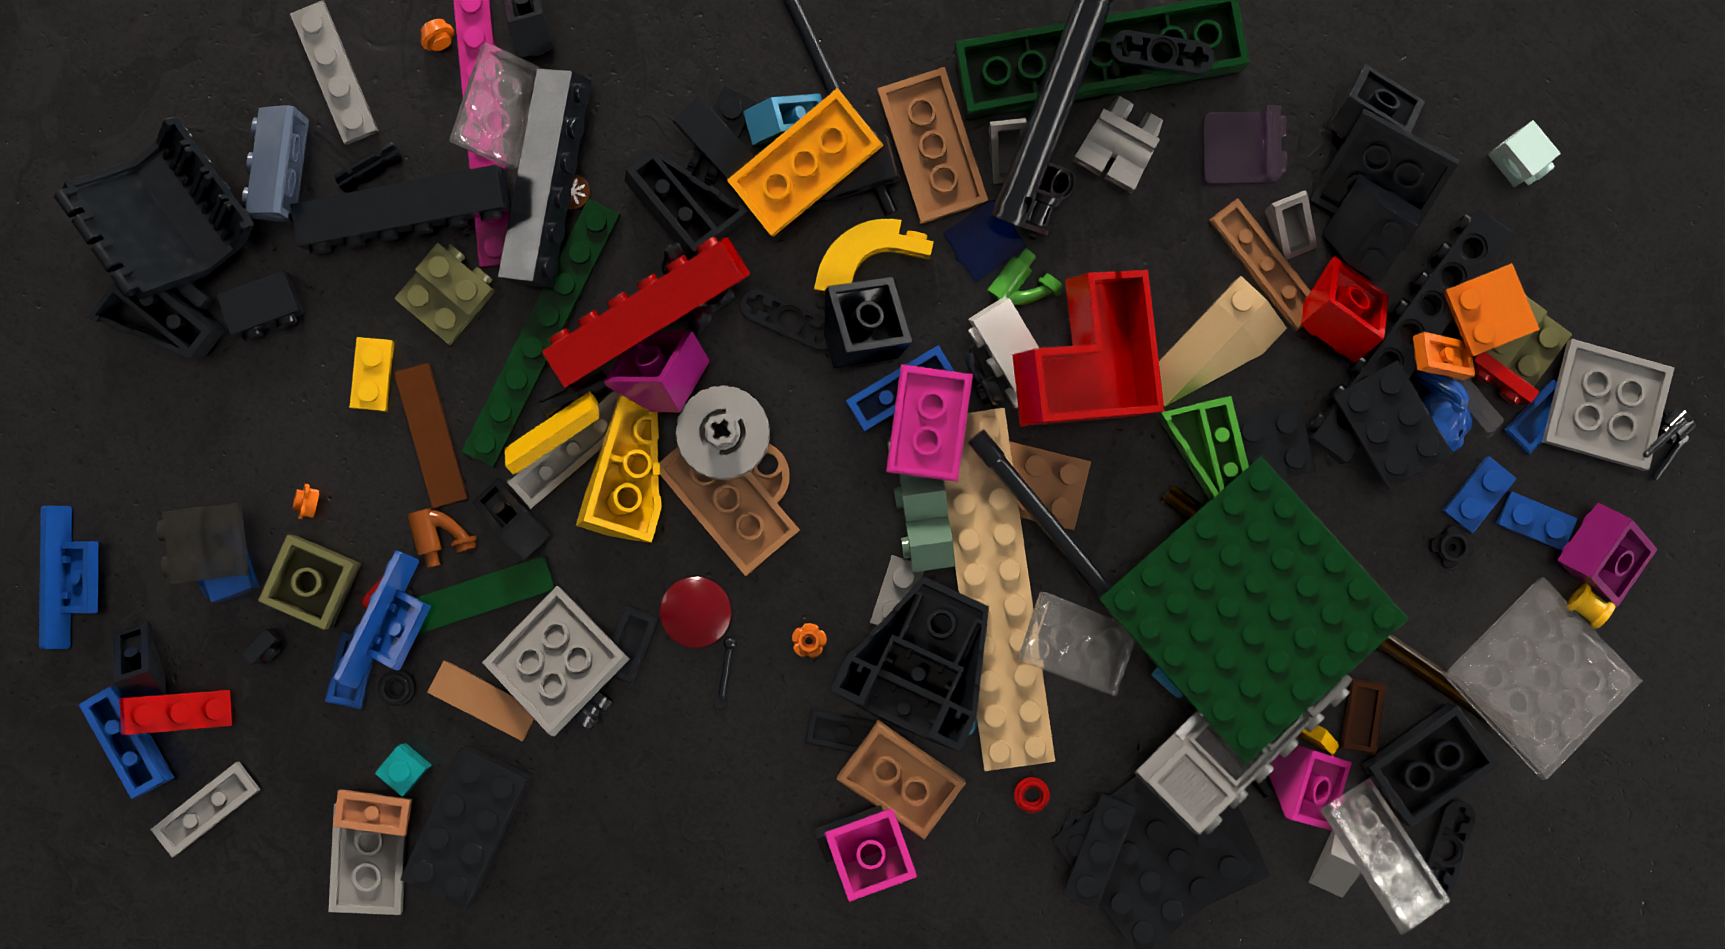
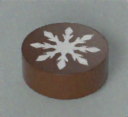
[568,174,591,211]

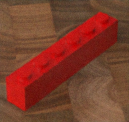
[542,236,750,388]

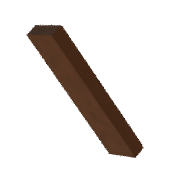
[394,363,468,509]

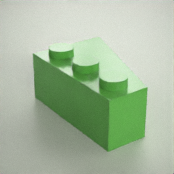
[1156,396,1249,500]

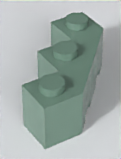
[887,422,955,572]

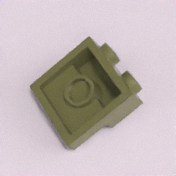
[394,243,496,345]
[1486,296,1572,387]

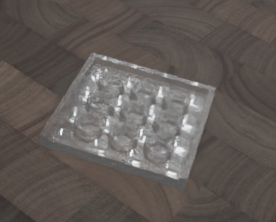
[1443,577,1642,780]

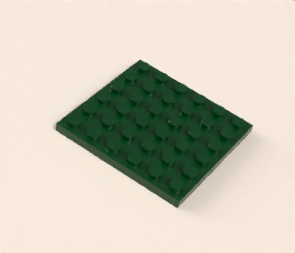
[1098,456,1409,764]

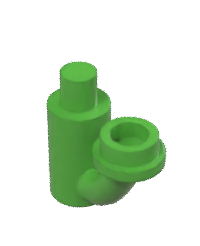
[987,248,1063,306]

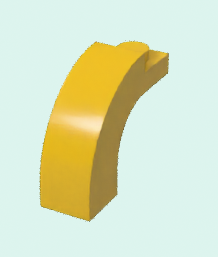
[814,219,934,295]

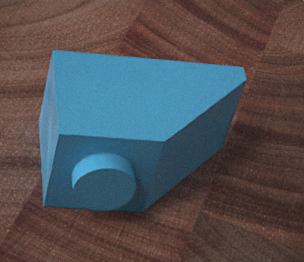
[743,94,822,145]

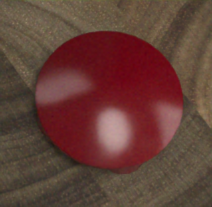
[660,577,732,648]

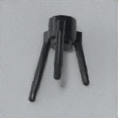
[1643,407,1696,481]

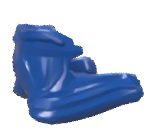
[1415,368,1472,452]

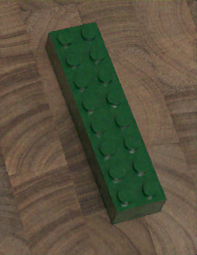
[954,0,1250,119]

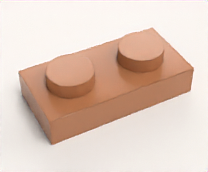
[333,789,412,836]

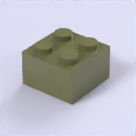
[258,535,361,630]

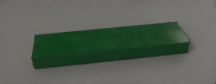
[416,556,555,634]

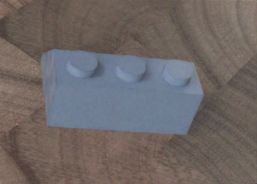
[242,105,309,223]

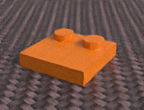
[1443,264,1540,357]

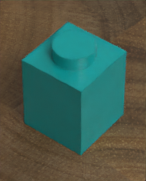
[375,743,433,796]

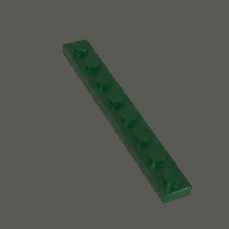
[461,198,621,468]

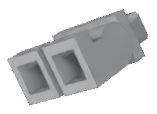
[1073,96,1163,194]

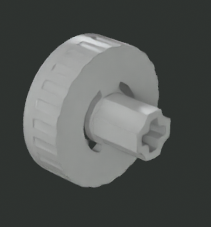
[676,385,770,480]

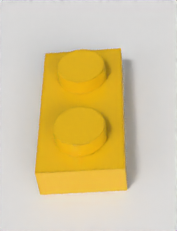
[350,337,394,412]

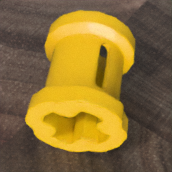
[1566,583,1615,630]

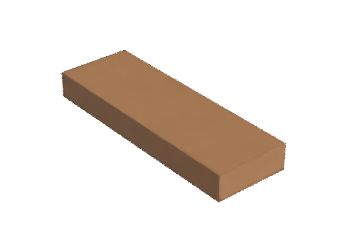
[427,660,535,741]

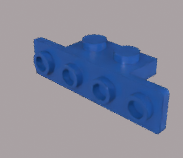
[39,506,99,649]
[333,551,431,688]

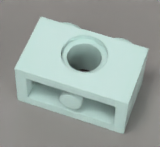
[1488,120,1561,187]

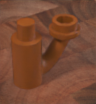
[407,508,477,568]

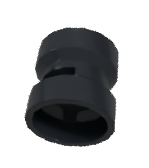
[573,689,614,730]

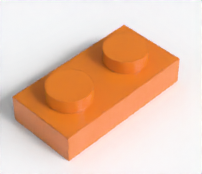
[1413,332,1475,380]

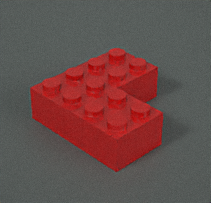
[1012,270,1165,426]

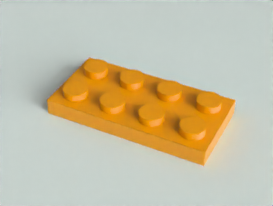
[727,88,884,237]

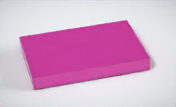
[886,364,973,482]

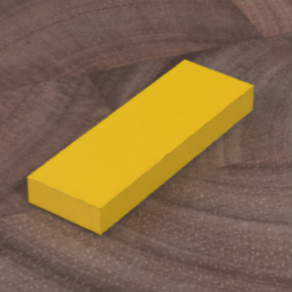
[504,391,599,475]

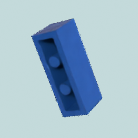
[846,345,955,434]
[79,686,175,799]

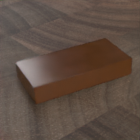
[1338,679,1387,755]

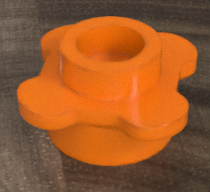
[292,484,319,519]

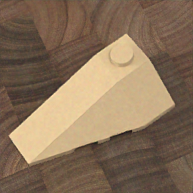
[1159,276,1287,407]

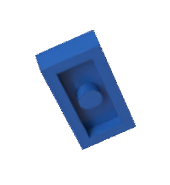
[1442,456,1517,534]
[1495,491,1578,552]

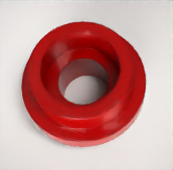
[1014,777,1050,813]

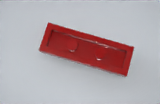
[119,690,232,735]

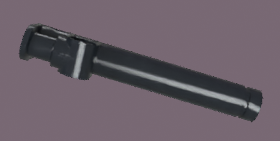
[991,0,1114,236]

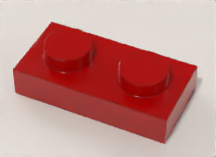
[1473,351,1539,406]

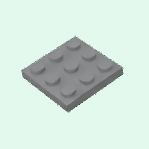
[1542,339,1674,471]
[482,586,629,737]

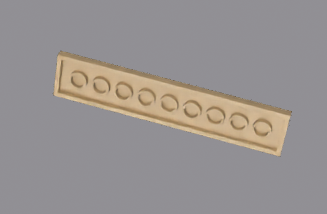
[944,408,1055,771]

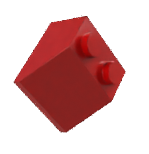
[1301,256,1389,363]

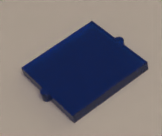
[943,199,1027,282]

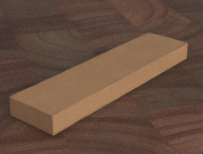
[1209,198,1311,332]

